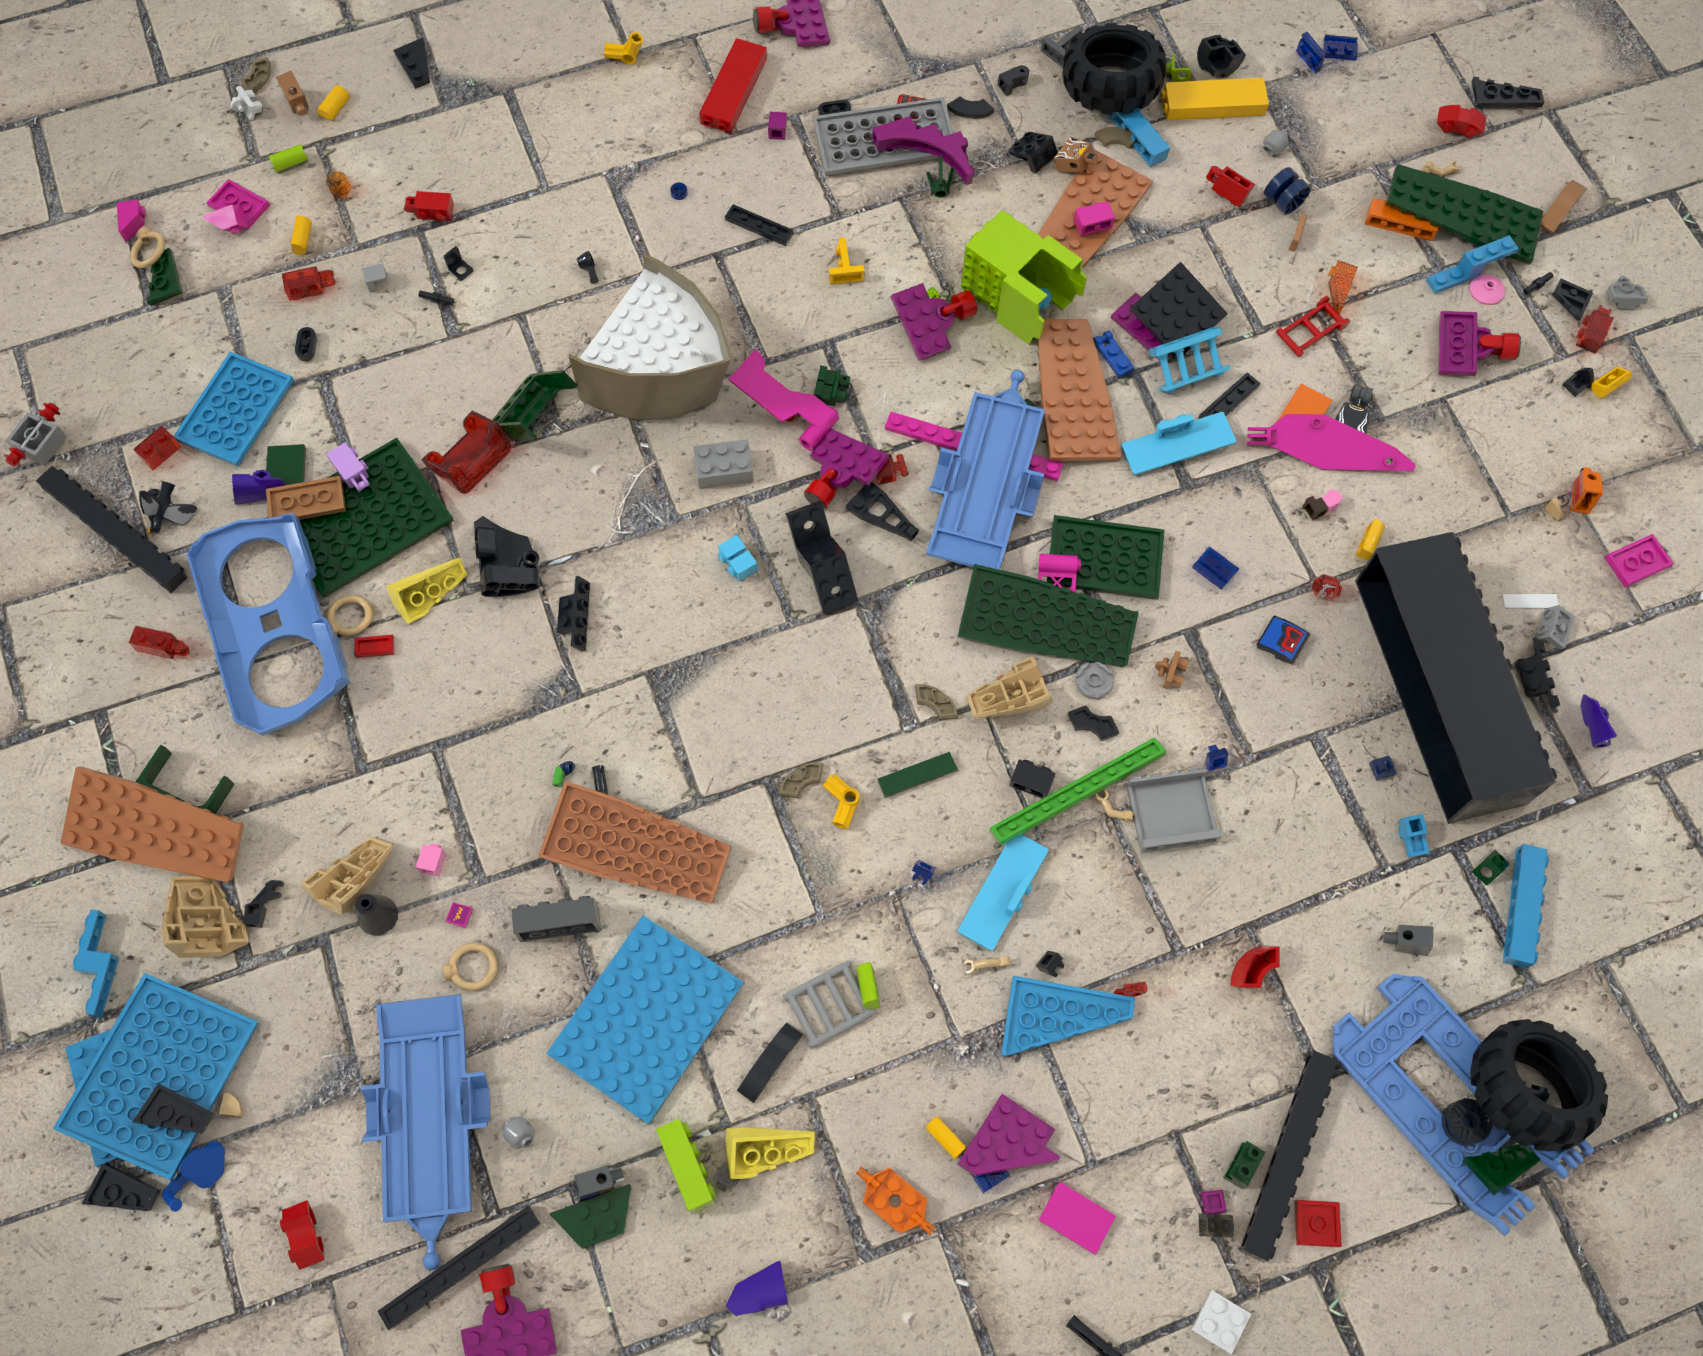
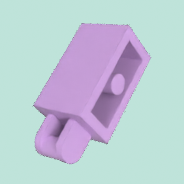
[326,443,370,492]

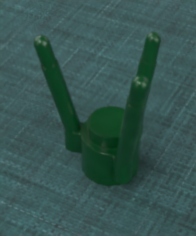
[926,155,954,197]

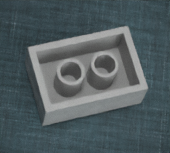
[693,439,754,489]

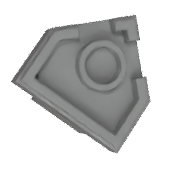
[1607,275,1648,309]

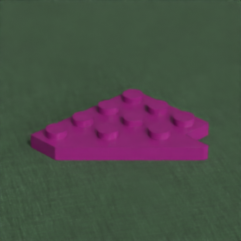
[958,1094,1060,1177]

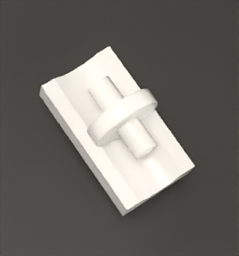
[230,86,262,120]

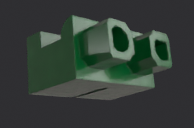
[814,365,850,406]
[1223,1141,1265,1189]

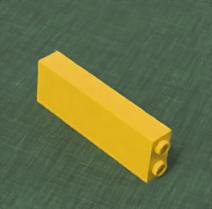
[1160,78,1269,120]

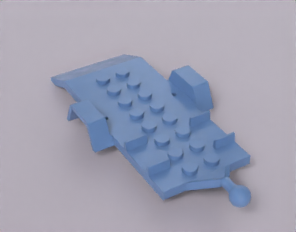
[926,369,1045,570]
[361,994,491,1270]

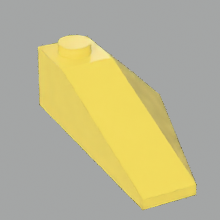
[386,558,467,624]
[725,1127,815,1179]

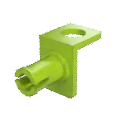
[1165,53,1191,82]

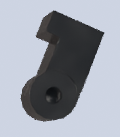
[997,65,1029,96]

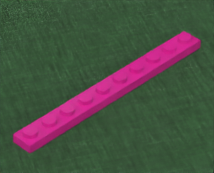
[885,412,1063,481]

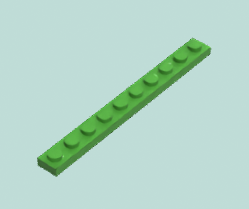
[990,737,1166,845]

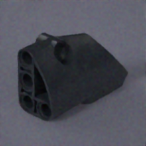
[474,516,540,597]

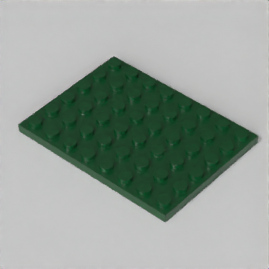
[300,438,454,598]

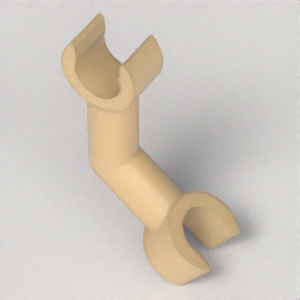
[1422,160,1462,177]
[1095,789,1134,823]
[964,956,1011,974]

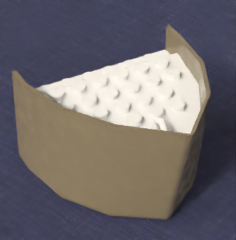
[569,253,731,420]

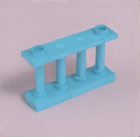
[1149,327,1230,393]

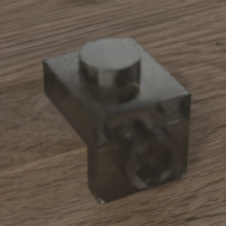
[713,1162,740,1192]
[1199,1213,1234,1238]

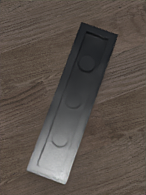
[725,204,794,246]
[1198,372,1261,419]

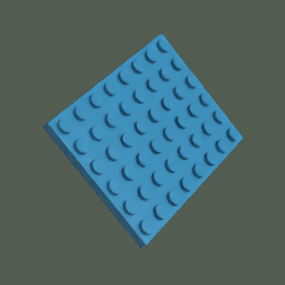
[546,915,744,1124]
[53,973,259,1181]

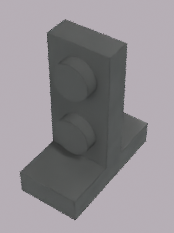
[1040,25,1083,68]

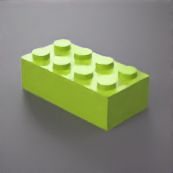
[656,1118,717,1214]

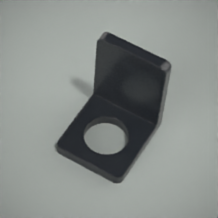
[443,246,474,281]

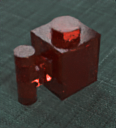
[876,454,909,485]

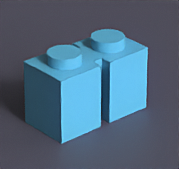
[717,535,758,582]

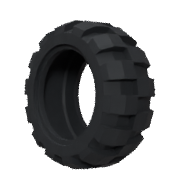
[1062,23,1167,115]
[1470,1019,1608,1152]

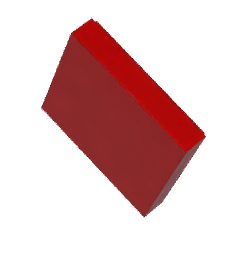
[1295,1200,1342,1248]

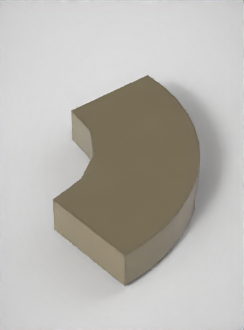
[241,57,271,93]
[1094,127,1138,149]
[915,684,958,720]
[778,762,824,799]

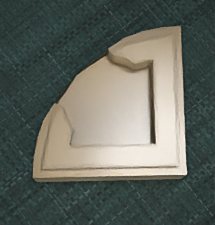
[1544,496,1564,521]
[219,1092,243,1117]

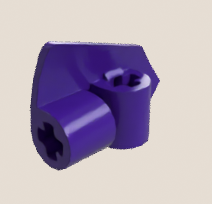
[232,470,286,505]
[1580,694,1617,748]
[725,1261,788,1316]

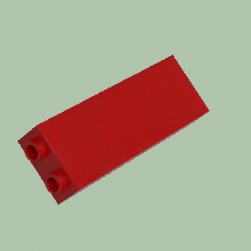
[699,38,767,133]

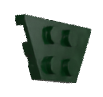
[550,1184,631,1249]

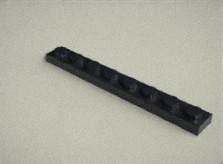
[377,1205,541,1330]

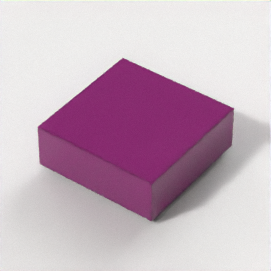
[1200,1190,1227,1215]

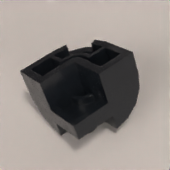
[1197,35,1246,78]

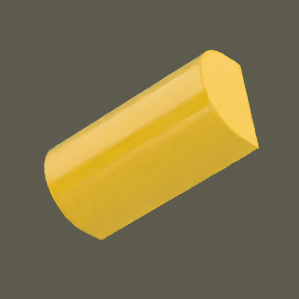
[316,85,350,121]
[291,215,312,255]
[1592,366,1632,398]
[1356,519,1385,560]
[925,1116,966,1159]

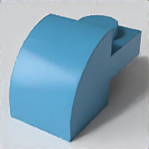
[1399,814,1430,857]

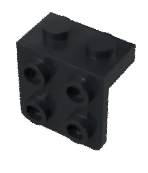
[1008,132,1058,173]

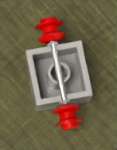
[4,402,67,467]

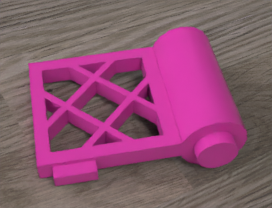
[1038,554,1081,592]

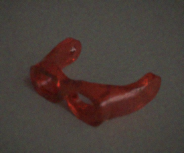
[1113,981,1147,997]

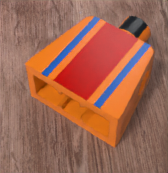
[1570,467,1603,514]

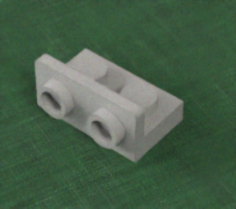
[1536,605,1575,650]

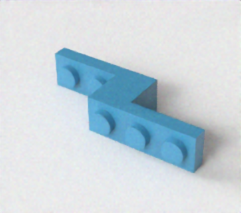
[1426,235,1519,294]
[73,909,119,1019]

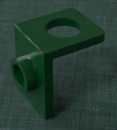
[1472,850,1510,885]

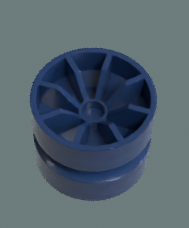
[1264,167,1311,215]

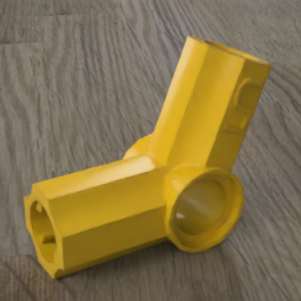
[604,31,644,65]
[823,774,859,829]

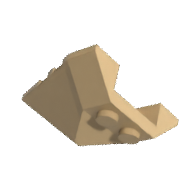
[966,656,1053,718]
[300,837,394,916]
[161,877,249,958]

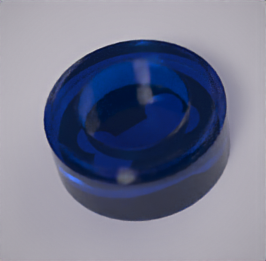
[670,182,688,200]

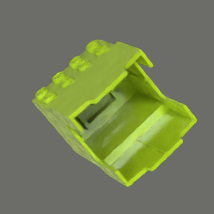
[961,210,1087,345]

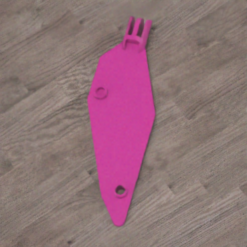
[1247,414,1416,471]

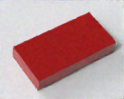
[354,635,394,658]

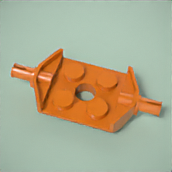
[855,1166,935,1235]

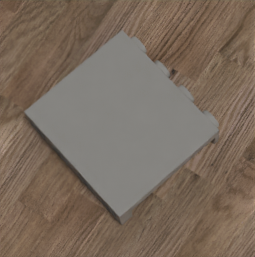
[1126,768,1222,853]

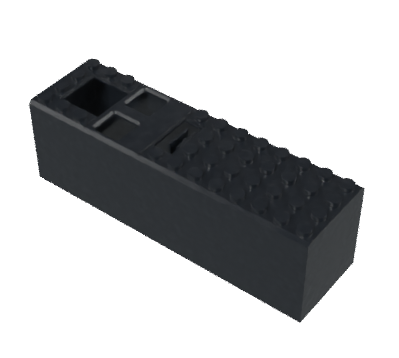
[1355,532,1557,824]

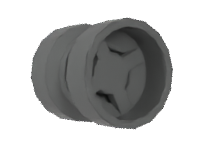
[1349,384,1373,406]

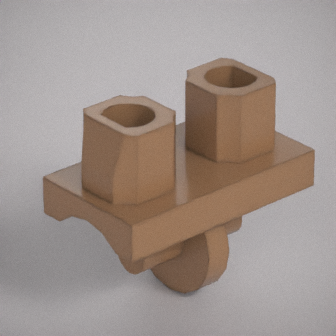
[1155,651,1189,689]

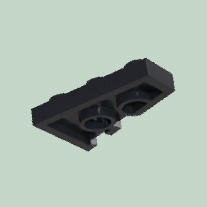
[393,38,430,89]
[132,1083,215,1134]
[82,1163,161,1211]

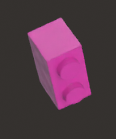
[1073,201,1115,237]

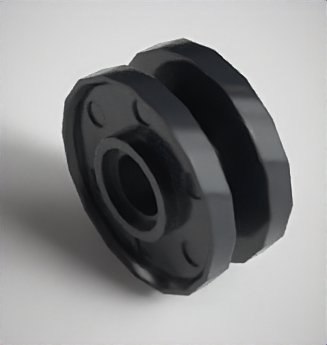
[1442,1098,1493,1146]

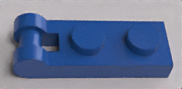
[1093,330,1135,378]

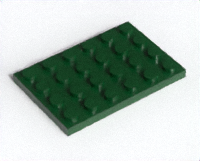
[1046,515,1165,599]

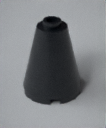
[356,894,398,936]

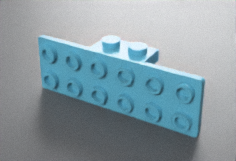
[1121,412,1236,475]
[957,834,1049,951]

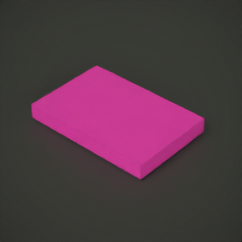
[206,179,270,229]
[1604,534,1674,588]
[1038,1181,1116,1255]

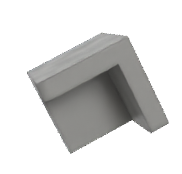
[362,263,387,293]

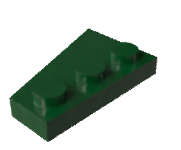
[147,248,182,306]
[1463,1144,1540,1195]

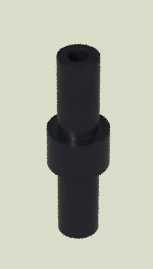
[1523,272,1554,295]
[418,290,454,305]

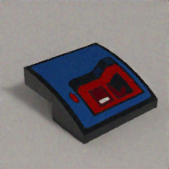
[1256,615,1310,665]

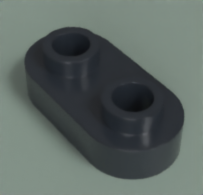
[818,100,851,116]
[295,327,317,361]

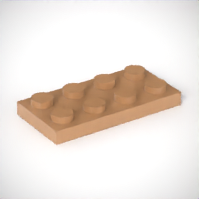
[266,476,346,520]

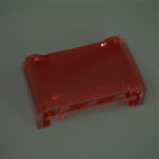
[421,410,512,494]

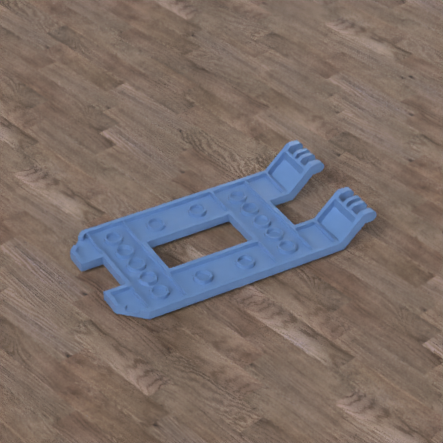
[1333,974,1594,1236]

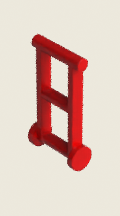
[1276,296,1350,357]

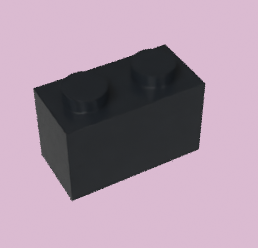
[1009,759,1056,799]

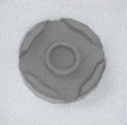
[1075,662,1113,699]

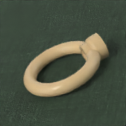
[130,227,165,268]
[326,595,373,636]
[443,943,498,991]

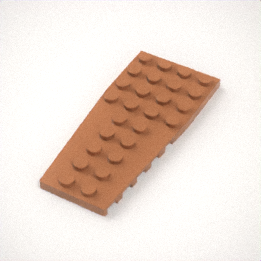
[1038,150,1153,267]
[1037,319,1121,461]
[60,766,244,882]
[538,781,732,904]

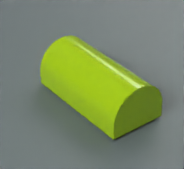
[269,144,308,173]
[857,962,880,1009]

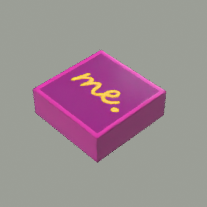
[446,902,473,928]

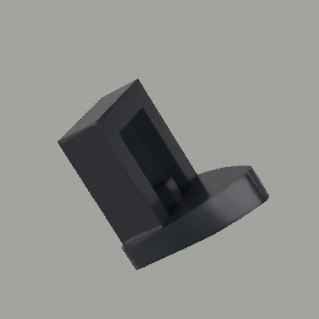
[1562,368,1594,397]

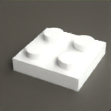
[1191,1290,1251,1354]

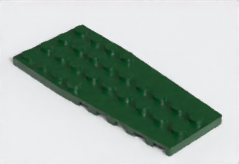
[1386,164,1543,265]
[957,564,1139,667]

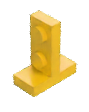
[829,237,865,284]

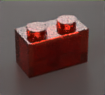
[133,425,181,471]

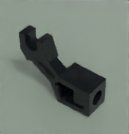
[243,880,284,928]

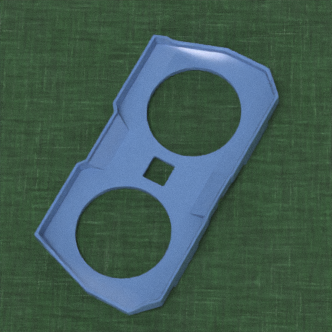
[187,513,350,736]

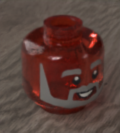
[1312,574,1342,601]

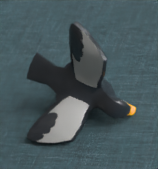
[139,481,197,534]

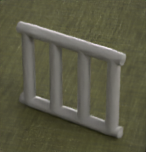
[783,960,877,1049]

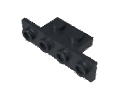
[557,576,590,652]
[1518,637,1560,713]

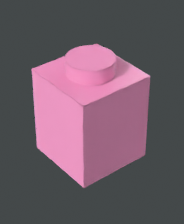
[416,843,446,877]

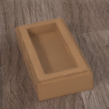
[1289,213,1307,251]

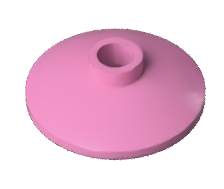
[1469,274,1505,305]

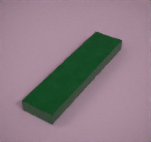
[877,751,957,798]

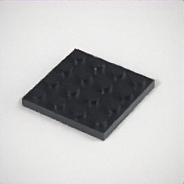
[1130,262,1228,361]

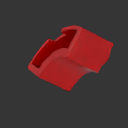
[1437,105,1486,138]
[1230,945,1280,988]
[280,1200,325,1270]

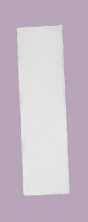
[1503,594,1558,608]

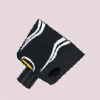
[1335,399,1369,434]

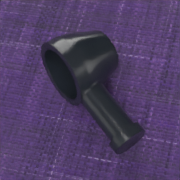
[577,251,599,284]

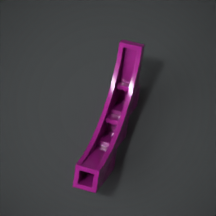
[872,116,975,185]

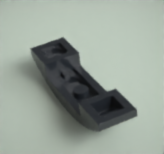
[737,1022,803,1103]

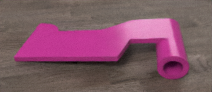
[728,349,839,451]

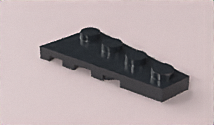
[1471,77,1544,108]

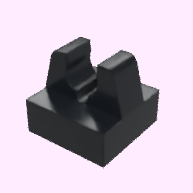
[1036,951,1064,977]

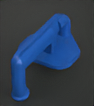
[162,1140,225,1212]

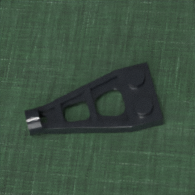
[846,482,919,541]

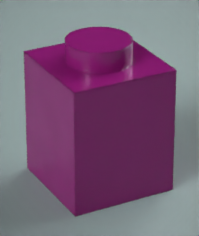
[768,111,787,140]

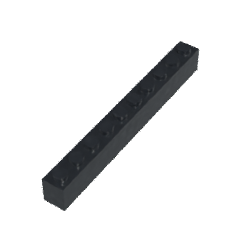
[36,466,187,594]
[1239,1050,1338,1262]

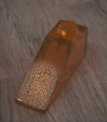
[1328,260,1358,315]

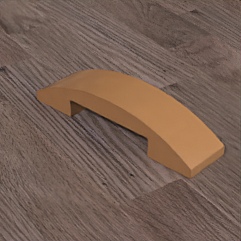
[1540,180,1587,234]

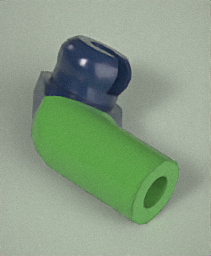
[552,761,575,787]

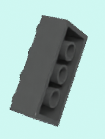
[512,896,601,942]

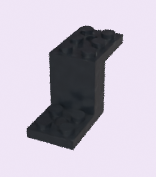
[785,501,858,614]

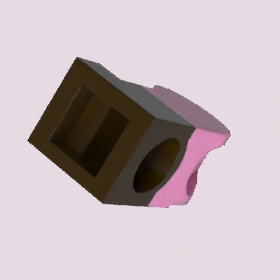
[1303,490,1342,521]

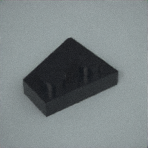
[1552,278,1593,321]

